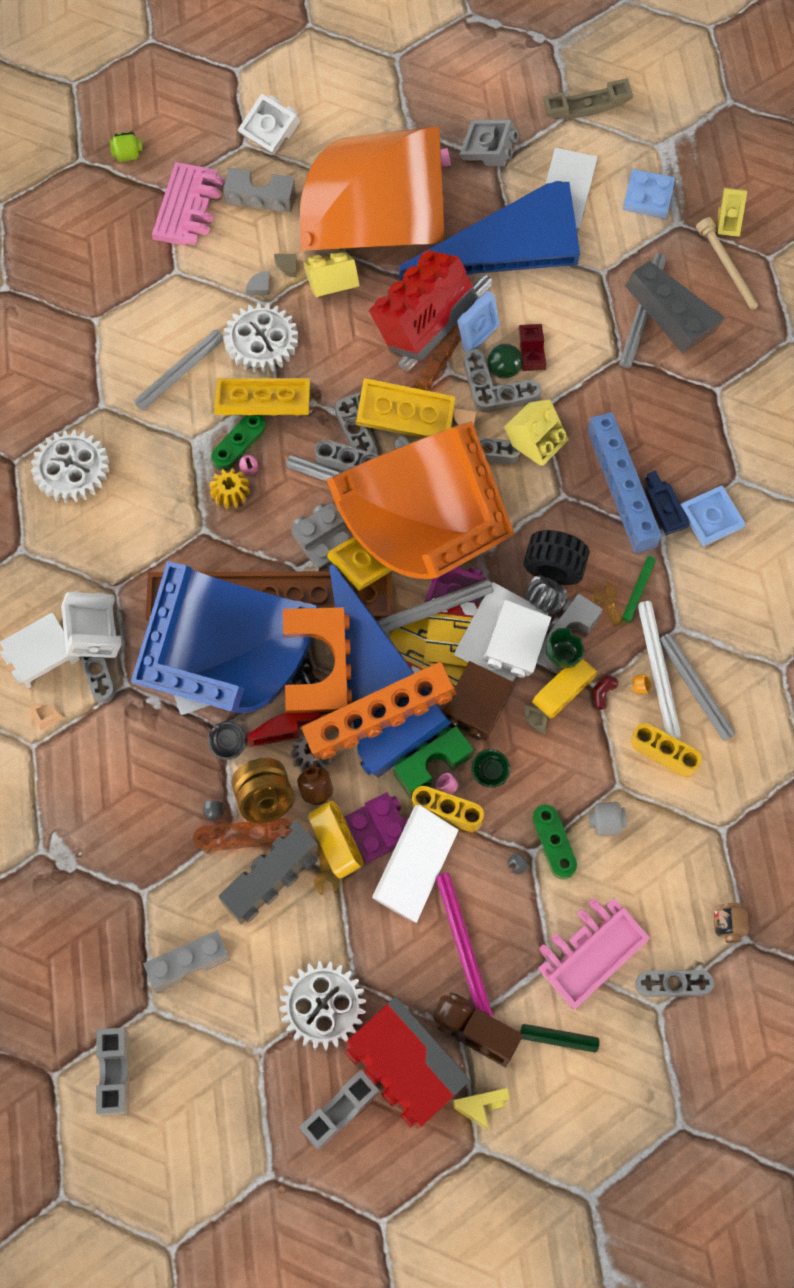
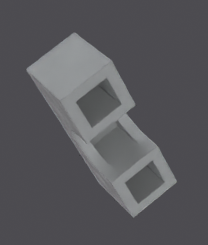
[223,168,295,212]
[538,593,603,673]
[143,930,230,993]
[96,1028,129,1117]
[299,1070,380,1151]

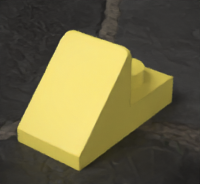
[717,188,747,237]
[453,1088,510,1130]

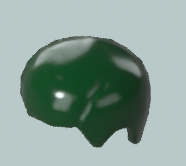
[487,344,523,379]
[546,628,585,668]
[471,749,511,788]

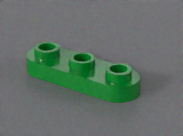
[211,415,266,470]
[532,804,577,880]

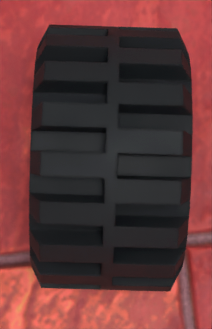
[523,530,590,585]

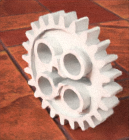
[223,303,299,373]
[31,430,110,503]
[279,961,366,1051]

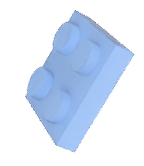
[623,169,675,218]
[457,291,500,352]
[680,485,746,547]

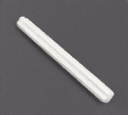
[638,601,681,739]

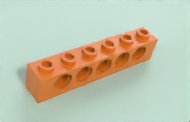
[301,661,457,760]

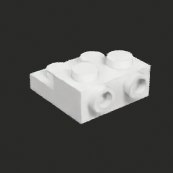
[238,93,301,155]

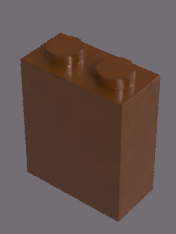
[443,661,514,741]

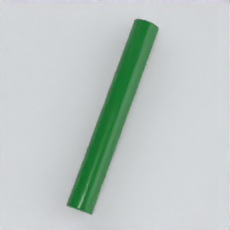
[622,556,656,623]

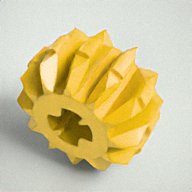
[209,467,250,509]

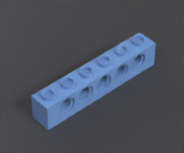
[587,412,661,554]

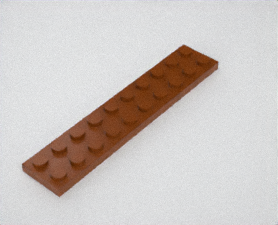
[146,571,392,621]

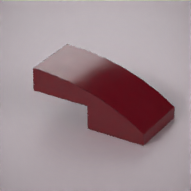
[519,324,546,371]

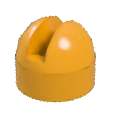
[631,674,651,694]

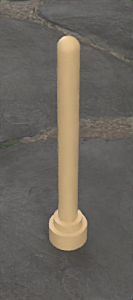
[696,217,758,310]

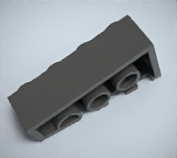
[625,261,725,354]
[218,820,319,924]

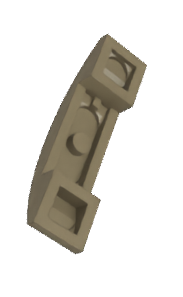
[543,78,633,118]

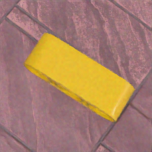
[532,658,598,719]
[630,723,702,777]
[412,786,484,832]
[308,800,364,879]

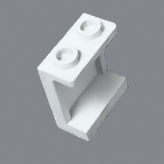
[61,591,122,658]
[482,600,551,678]
[0,613,80,689]

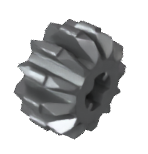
[525,576,568,614]
[290,734,332,772]

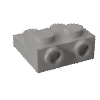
[460,120,519,166]
[291,503,353,571]

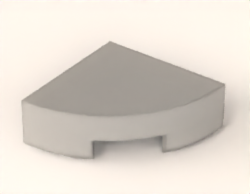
[246,271,270,295]

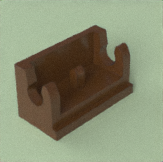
[459,1008,523,1068]

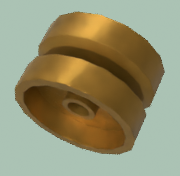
[231,758,295,823]

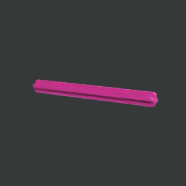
[436,873,494,1018]

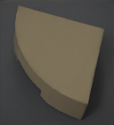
[274,254,297,277]
[524,705,548,735]

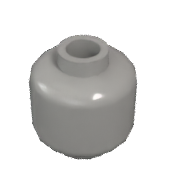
[589,802,627,836]

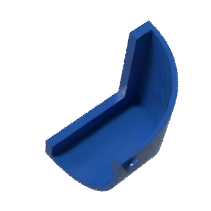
[131,561,321,713]

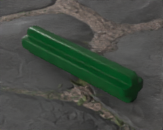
[520,1024,600,1053]

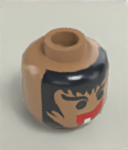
[714,903,750,943]

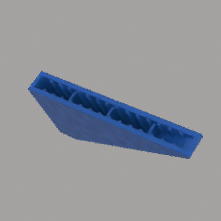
[399,181,580,280]
[329,564,451,778]

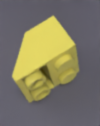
[303,250,360,297]
[504,400,569,466]

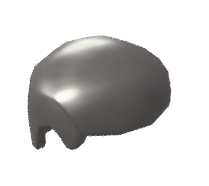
[208,721,247,760]

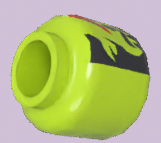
[110,131,143,162]

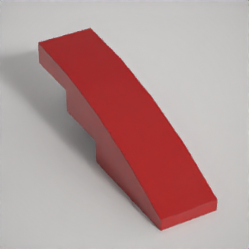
[247,712,332,747]

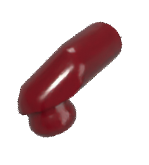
[593,675,618,710]

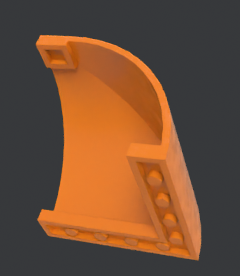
[300,126,444,251]
[326,421,515,579]

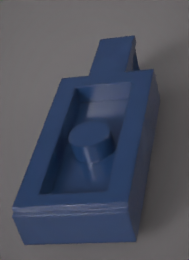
[645,470,689,536]

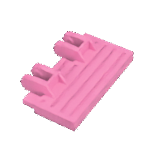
[152,162,225,246]
[537,898,650,1010]

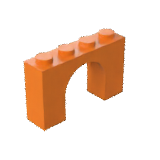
[283,607,352,713]

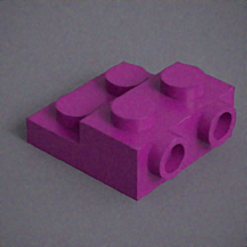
[424,566,486,603]
[344,792,408,864]

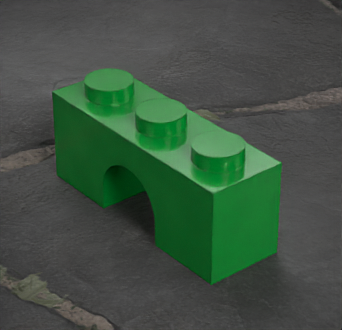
[393,726,474,799]

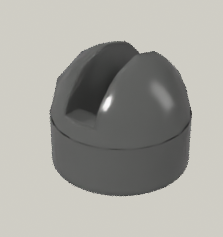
[203,801,224,820]
[507,851,530,874]

